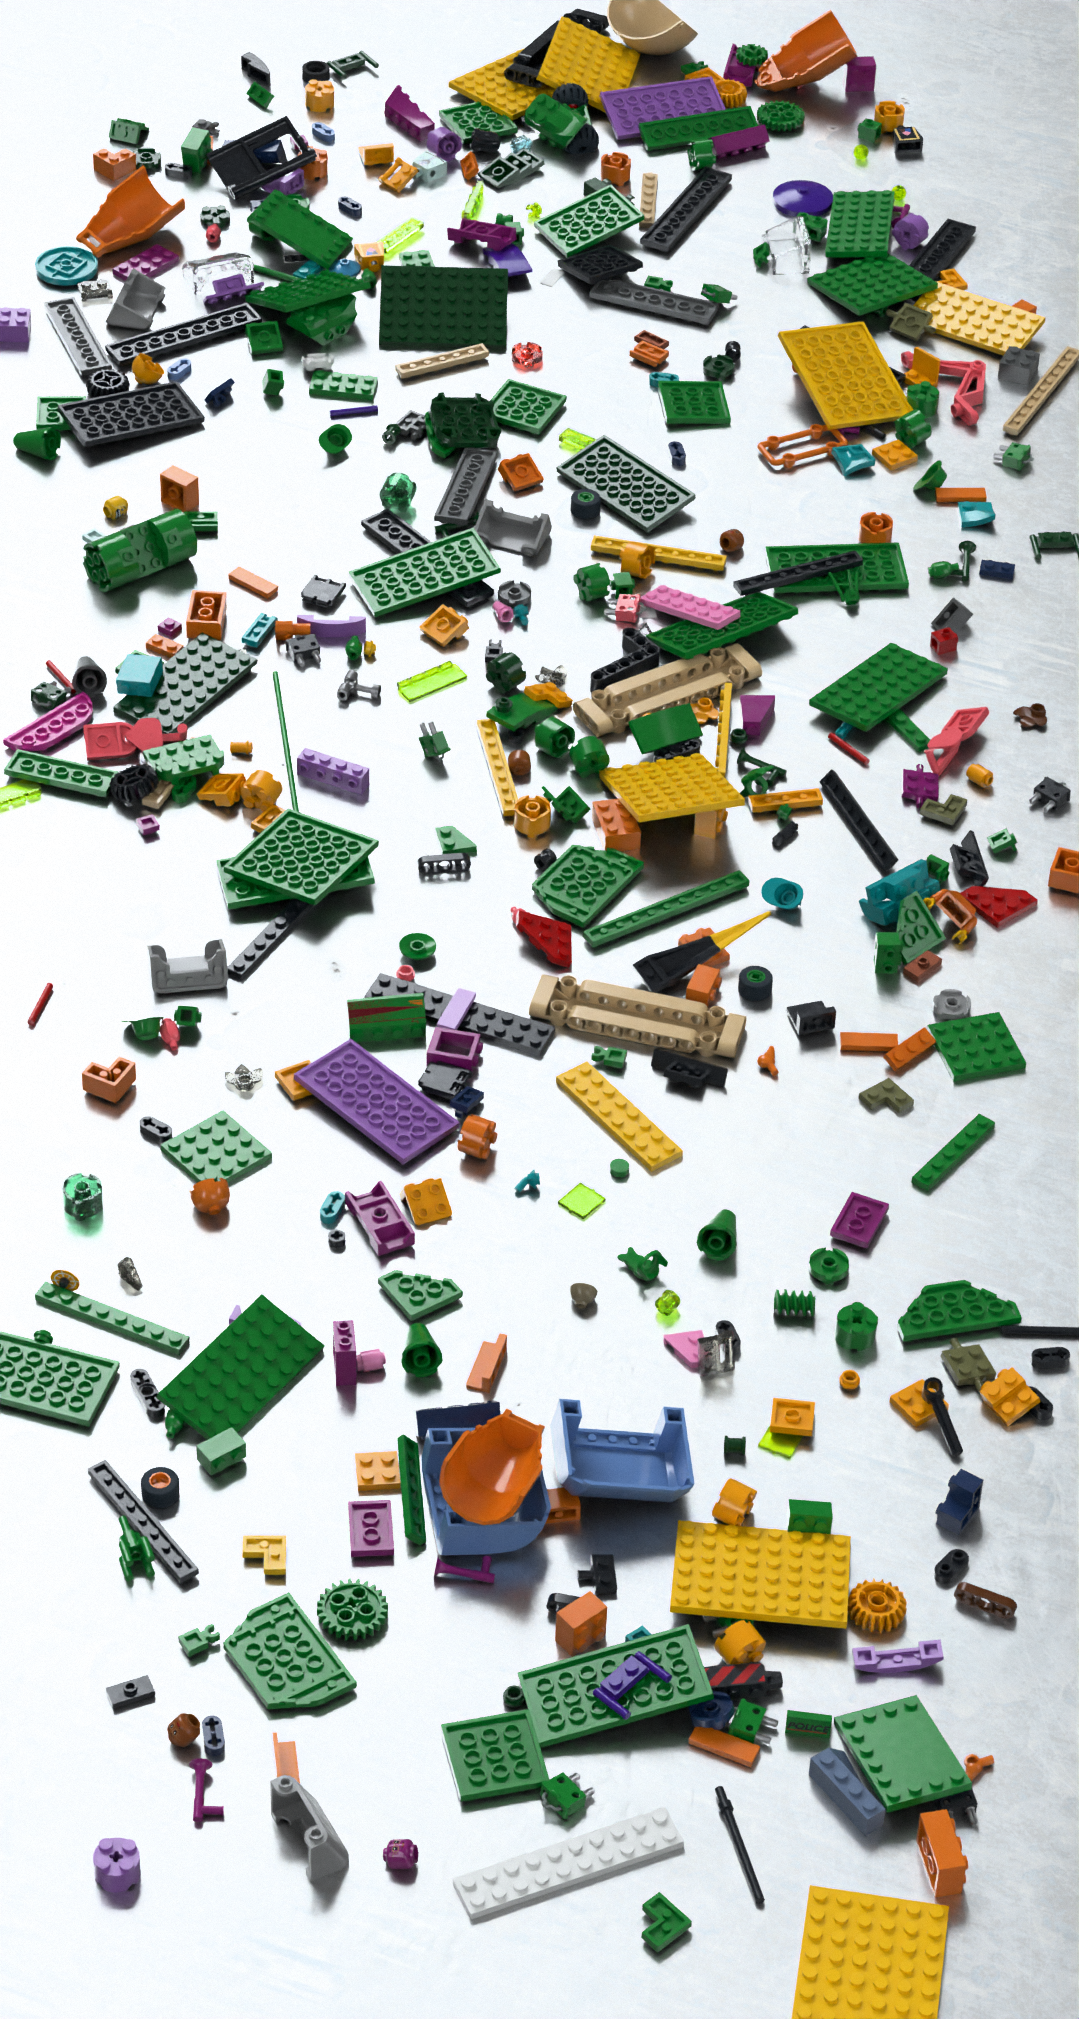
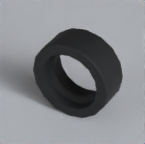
[302,60,330,83]

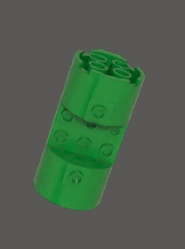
[82,509,198,592]

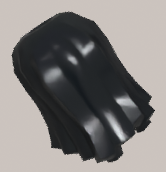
[470,128,501,153]

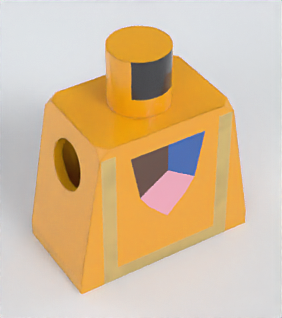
[354,242,384,272]

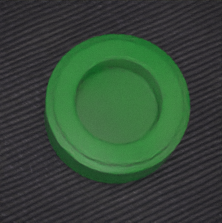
[609,1158,629,1177]

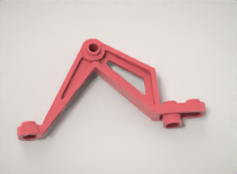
[901,351,986,426]

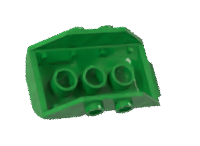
[525,94,588,149]
[285,293,358,346]

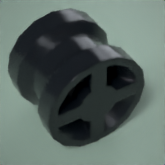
[725,341,741,361]
[534,848,557,871]

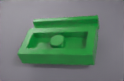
[184,511,218,531]

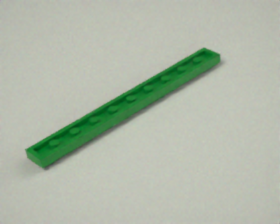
[583,870,750,947]

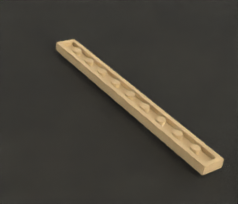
[1003,346,1079,435]

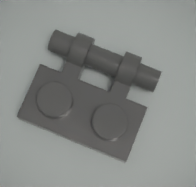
[393,410,427,440]

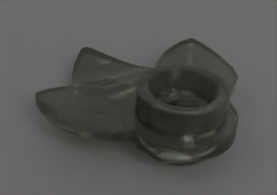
[534,665,568,687]
[224,1064,263,1092]

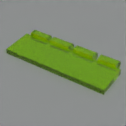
[397,660,468,702]
[0,780,42,809]

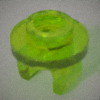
[853,144,869,160]
[891,185,906,201]
[525,202,542,218]

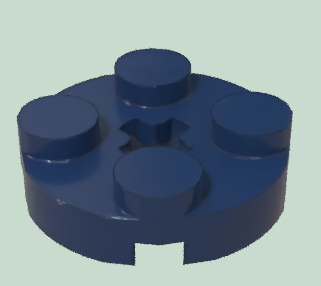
[689,1692,735,1730]

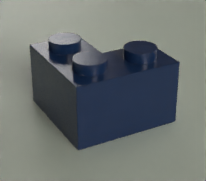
[935,1469,984,1535]

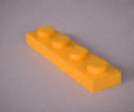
[748,788,823,813]

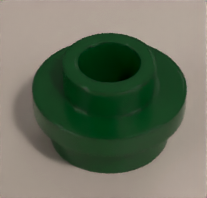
[495,697,513,713]
[730,728,748,744]
[503,1685,525,1707]

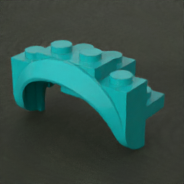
[859,859,940,926]

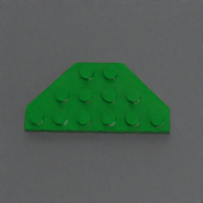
[897,1280,1022,1341]

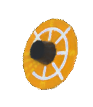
[50,1270,80,1291]

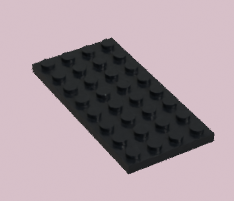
[57,381,205,447]

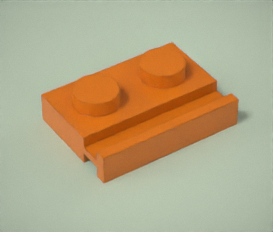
[629,340,669,367]

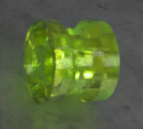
[655,1290,681,1316]

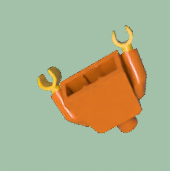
[923,889,977,945]

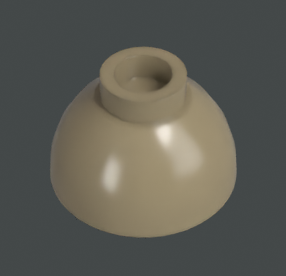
[569,1283,598,1309]

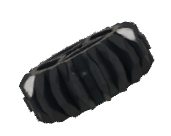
[86,368,130,398]
[109,764,159,803]

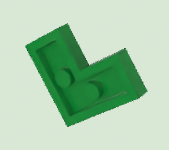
[641,1892,692,1953]

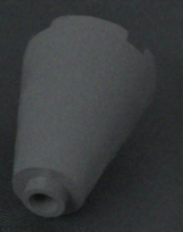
[72,656,107,698]

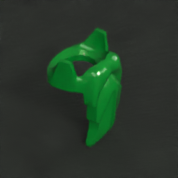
[740,765,774,797]
[617,1247,668,1281]

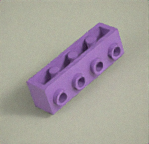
[297,748,370,795]

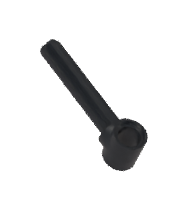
[921,1377,963,1456]

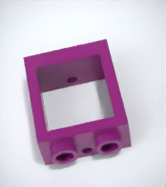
[426,1027,483,1071]
[333,1320,357,1386]

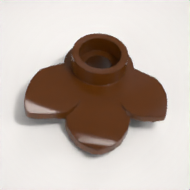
[1013,703,1047,728]

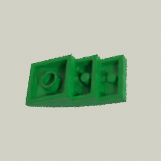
[486,693,558,732]
[628,703,703,755]

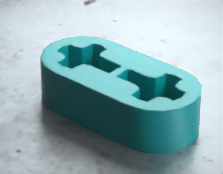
[649,372,679,387]
[319,1191,345,1224]

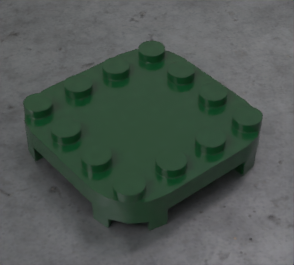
[429,392,501,448]

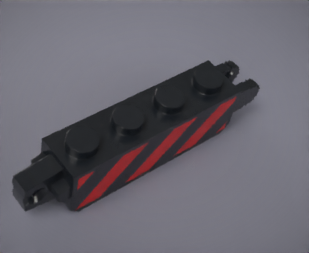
[704,1662,783,1700]

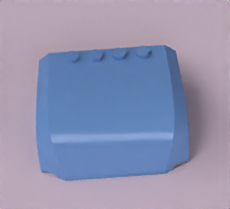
[550,1398,695,1503]
[421,1428,551,1555]

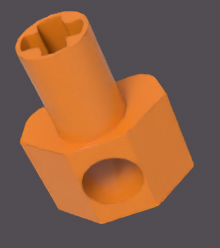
[275,621,310,640]

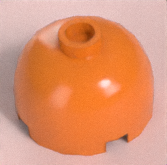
[189,1178,230,1215]

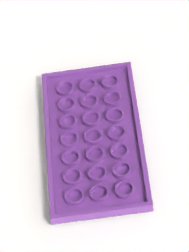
[599,76,726,140]
[294,1038,460,1164]

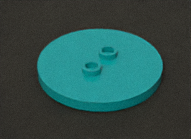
[35,246,98,286]

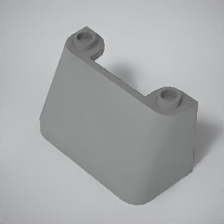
[105,269,166,330]
[474,499,552,557]
[147,939,228,993]
[270,1775,349,1882]

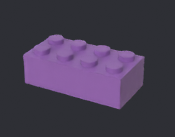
[0,307,32,343]

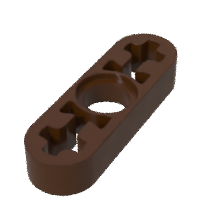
[954,1582,1017,1619]

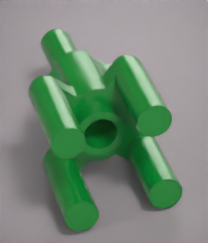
[118,1516,155,1582]

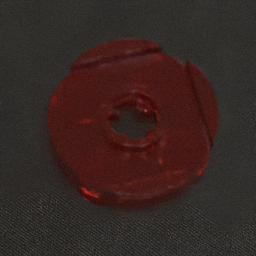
[511,342,543,368]

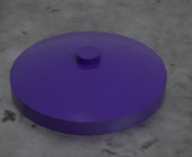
[772,180,833,217]

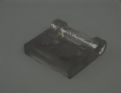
[77,279,113,302]
[697,1330,735,1377]

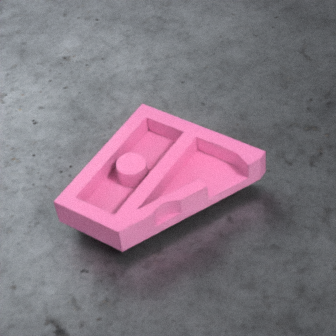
[663,1330,711,1368]

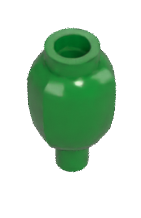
[361,268,377,289]
[928,561,959,579]
[345,636,362,660]
[164,1409,185,1438]

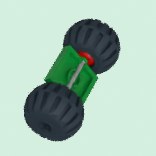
[552,83,599,154]

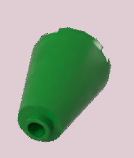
[13,427,61,460]
[696,1209,737,1261]
[401,1323,443,1377]

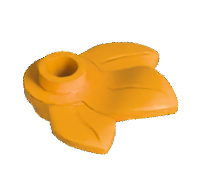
[690,697,719,724]

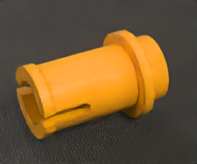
[230,740,253,755]

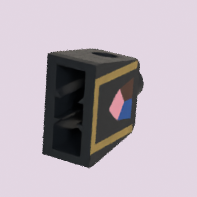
[892,125,923,154]

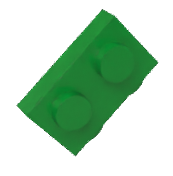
[541,785,591,824]

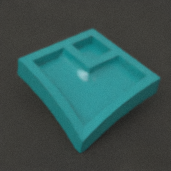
[831,444,876,476]
[957,501,996,527]

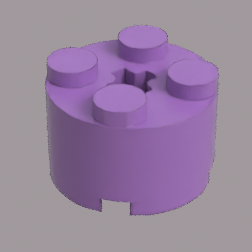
[427,127,462,162]
[892,213,929,250]
[93,1837,141,1893]

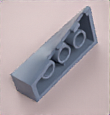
[809,1748,886,1836]

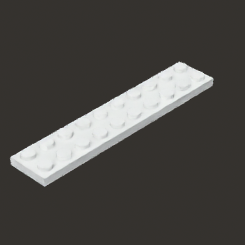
[453,1806,684,1920]

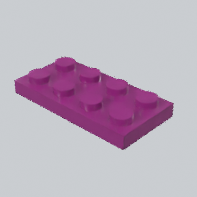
[112,244,179,281]

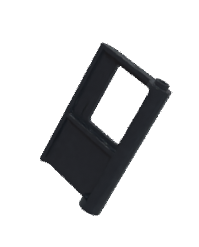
[206,115,317,200]

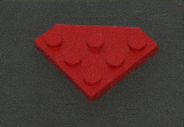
[960,886,1038,928]
[516,910,572,968]

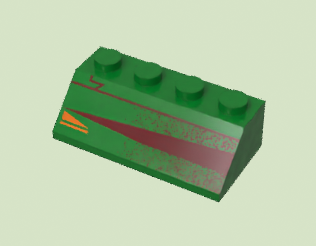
[346,993,426,1043]

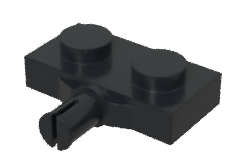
[577,1554,618,1594]

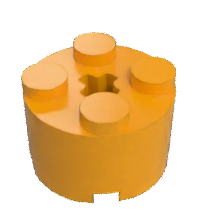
[305,79,334,112]
[874,101,905,133]
[619,541,655,579]
[240,770,283,812]
[514,795,551,838]
[712,1478,757,1527]
[714,1620,766,1665]

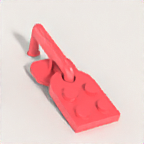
[924,707,989,776]
[83,718,188,761]

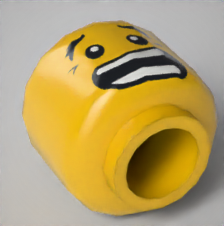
[103,495,129,520]

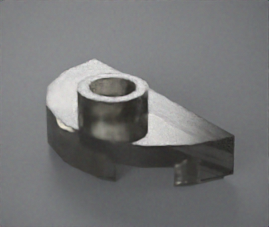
[117,1257,143,1291]

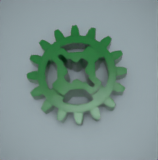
[736,44,768,66]

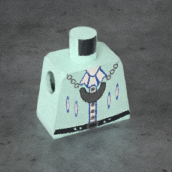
[412,151,447,182]

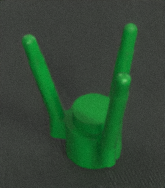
[828,569,860,605]

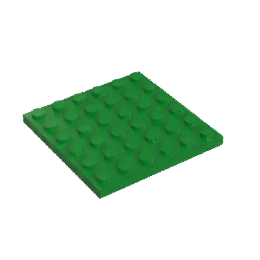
[807,253,938,316]
[245,270,371,312]
[223,808,379,905]

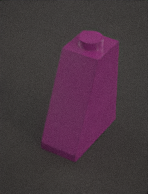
[739,695,775,736]

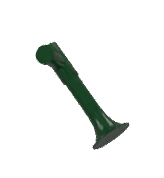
[434,511,479,538]
[951,540,976,581]
[737,747,787,786]

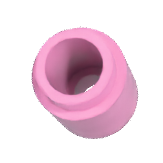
[357,1348,386,1373]

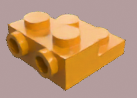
[419,604,469,647]
[197,773,246,807]
[979,1367,1041,1426]

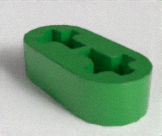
[172,776,196,803]

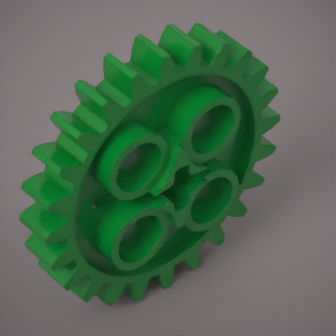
[756,100,805,131]
[317,1578,388,1641]

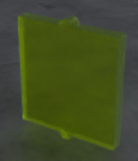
[558,1182,606,1219]
[758,1426,803,1459]

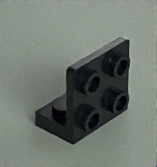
[786,1001,836,1035]

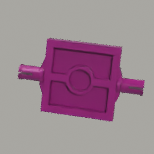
[902,764,939,809]

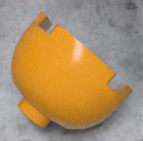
[132,353,165,385]

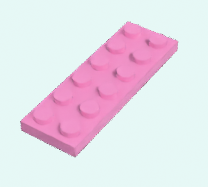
[640,585,741,630]

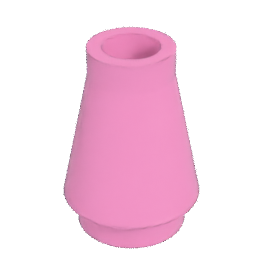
[492,601,513,622]

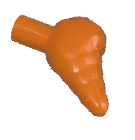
[757,1046,779,1076]
[964,1754,994,1781]

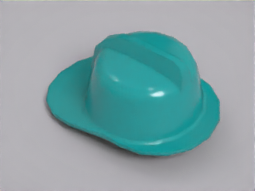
[761,877,804,910]

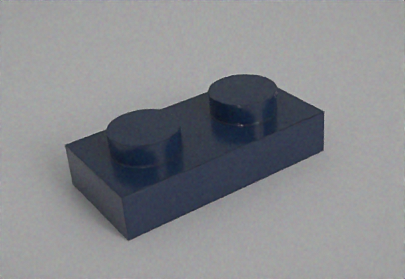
[979,560,1015,580]

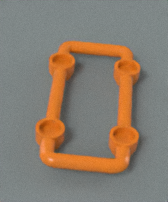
[757,424,848,468]

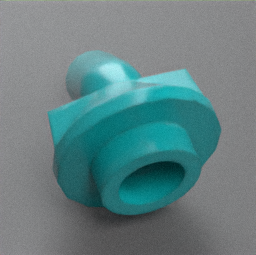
[513,604,529,625]
[514,1169,540,1193]

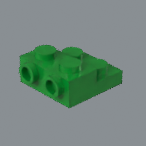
[245,321,283,355]

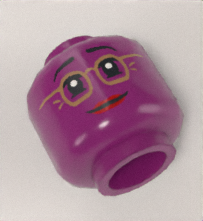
[383,1839,419,1870]

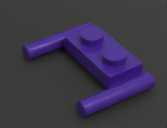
[593,1651,672,1720]

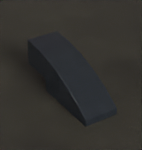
[241,51,271,87]

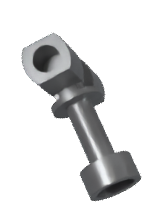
[337,670,381,700]

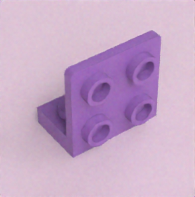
[262,168,304,195]

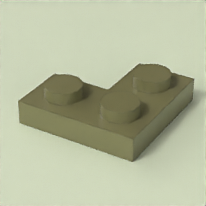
[920,794,968,825]
[859,1078,914,1113]

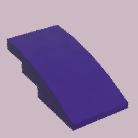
[483,243,533,276]

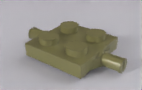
[887,303,936,341]
[941,1338,996,1393]

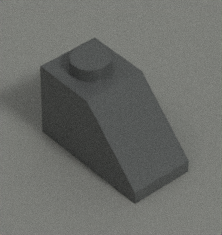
[931,597,973,631]

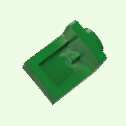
[926,854,950,884]

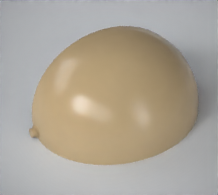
[607,0,698,55]

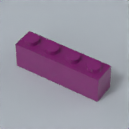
[384,85,435,142]
[709,124,770,159]

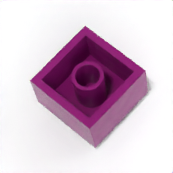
[842,56,876,92]

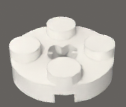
[302,353,334,371]

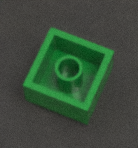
[181,127,213,173]

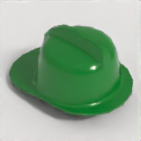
[318,424,352,454]
[913,460,947,490]
[120,1016,164,1041]

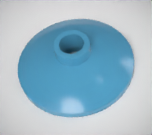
[329,259,360,277]

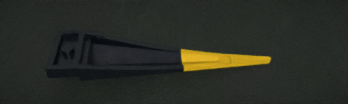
[632,911,771,993]

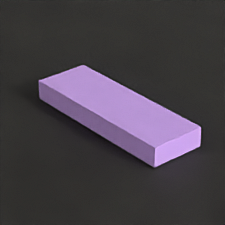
[437,988,476,1030]

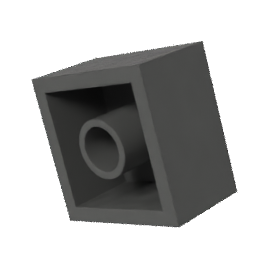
[998,346,1040,386]

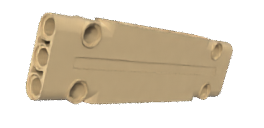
[572,643,763,737]
[528,974,747,1058]

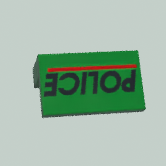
[785,1710,832,1739]

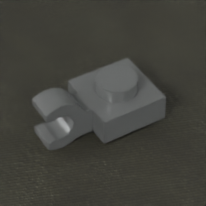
[192,119,220,135]

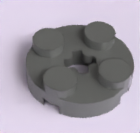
[497,580,532,609]

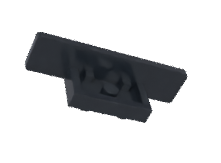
[949,830,989,887]
[651,1048,728,1088]

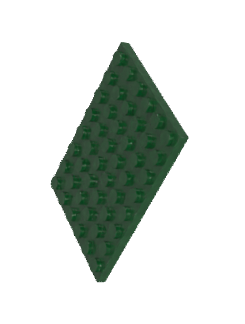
[379,265,508,349]

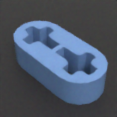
[312,122,335,142]
[167,358,192,380]

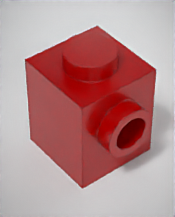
[930,627,958,656]

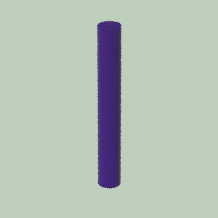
[329,405,378,417]

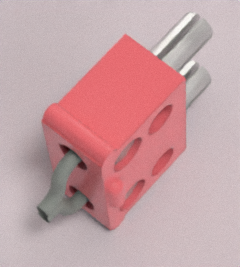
[604,594,647,623]

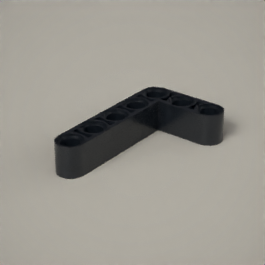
[589,627,660,692]

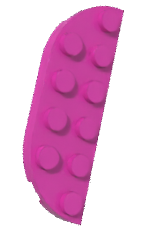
[3,692,93,751]

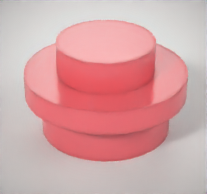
[396,965,415,981]

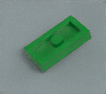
[246,81,275,108]

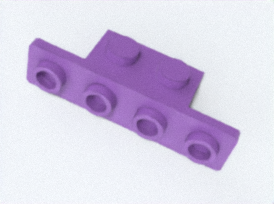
[203,273,264,304]

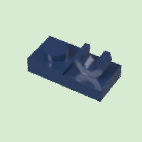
[204,378,235,407]
[449,1086,485,1119]

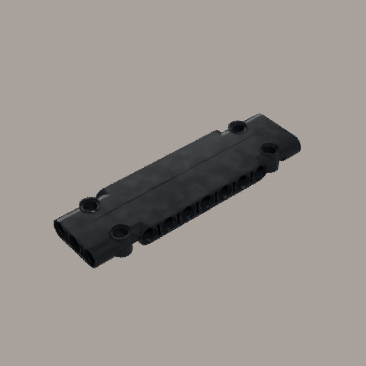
[504,9,610,88]

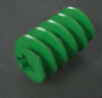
[773,1289,816,1317]

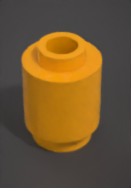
[966,764,994,788]

